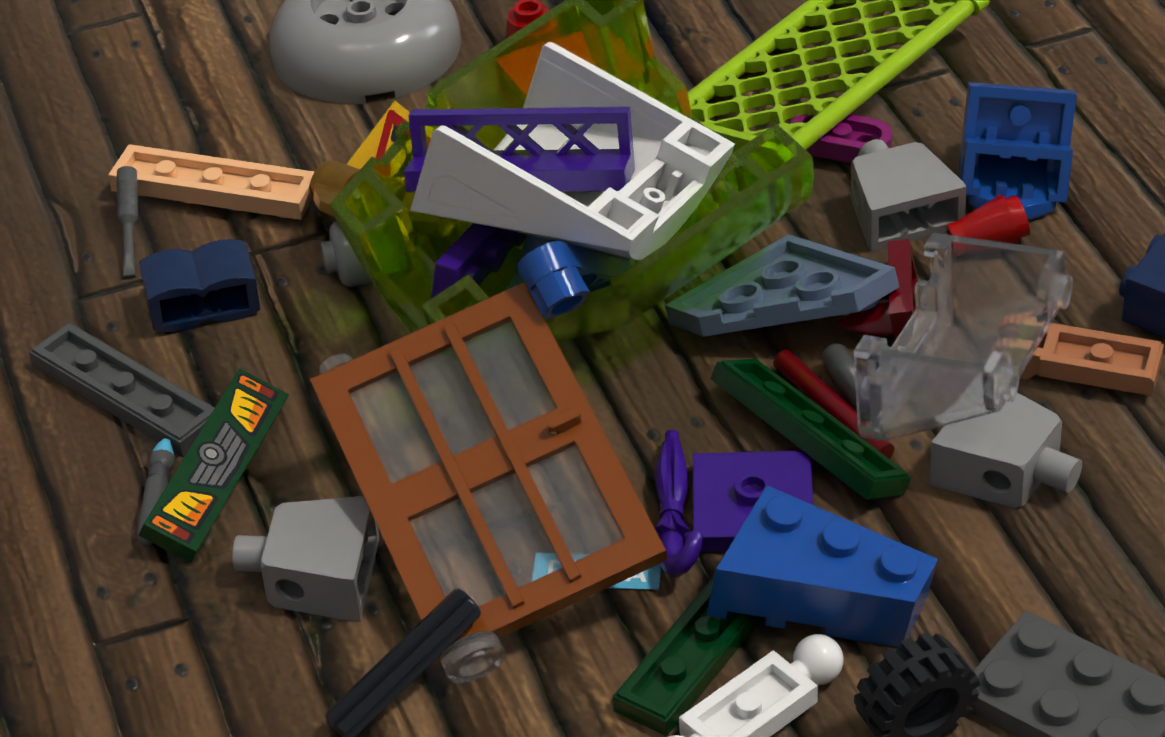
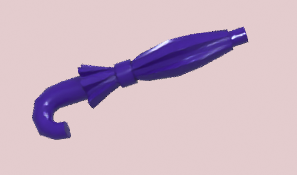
[654,430,703,578]

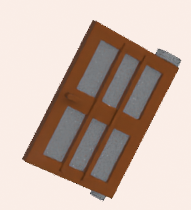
[310,282,668,683]

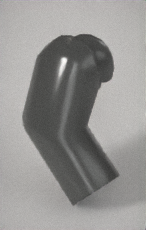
[822,344,887,411]

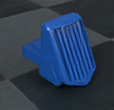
[959,82,1077,221]

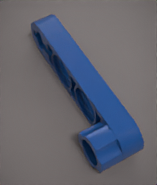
[517,241,643,319]

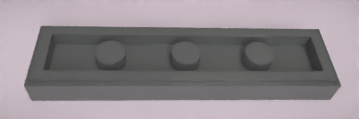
[29,323,214,457]

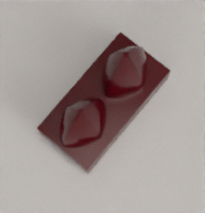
[838,239,921,355]

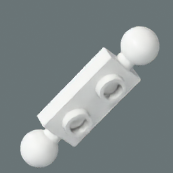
[668,634,844,737]

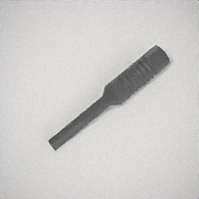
[117,166,138,279]

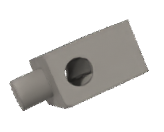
[851,139,967,252]
[929,376,1082,508]
[232,496,380,621]

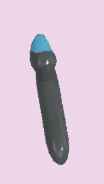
[137,438,175,546]

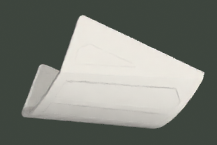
[410,42,735,260]

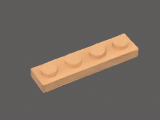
[108,144,314,220]

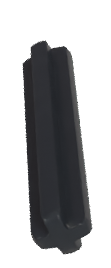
[325,588,481,737]

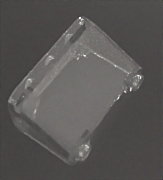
[854,233,1073,441]

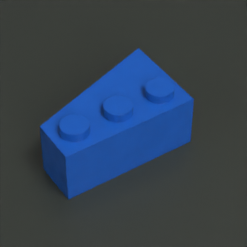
[706,485,938,648]

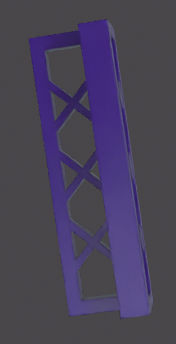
[404,107,635,192]

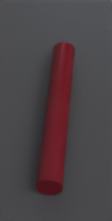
[773,350,895,459]

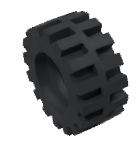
[854,633,980,737]

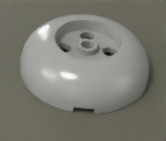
[269,0,461,104]

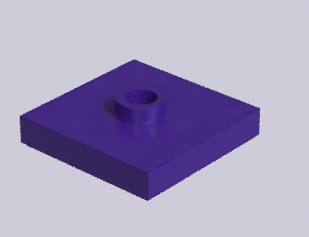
[693,451,813,552]

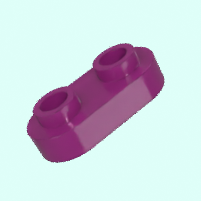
[791,114,892,163]

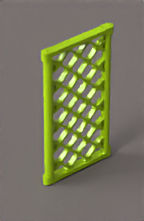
[669,0,990,168]

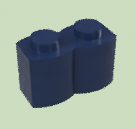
[139,239,260,332]

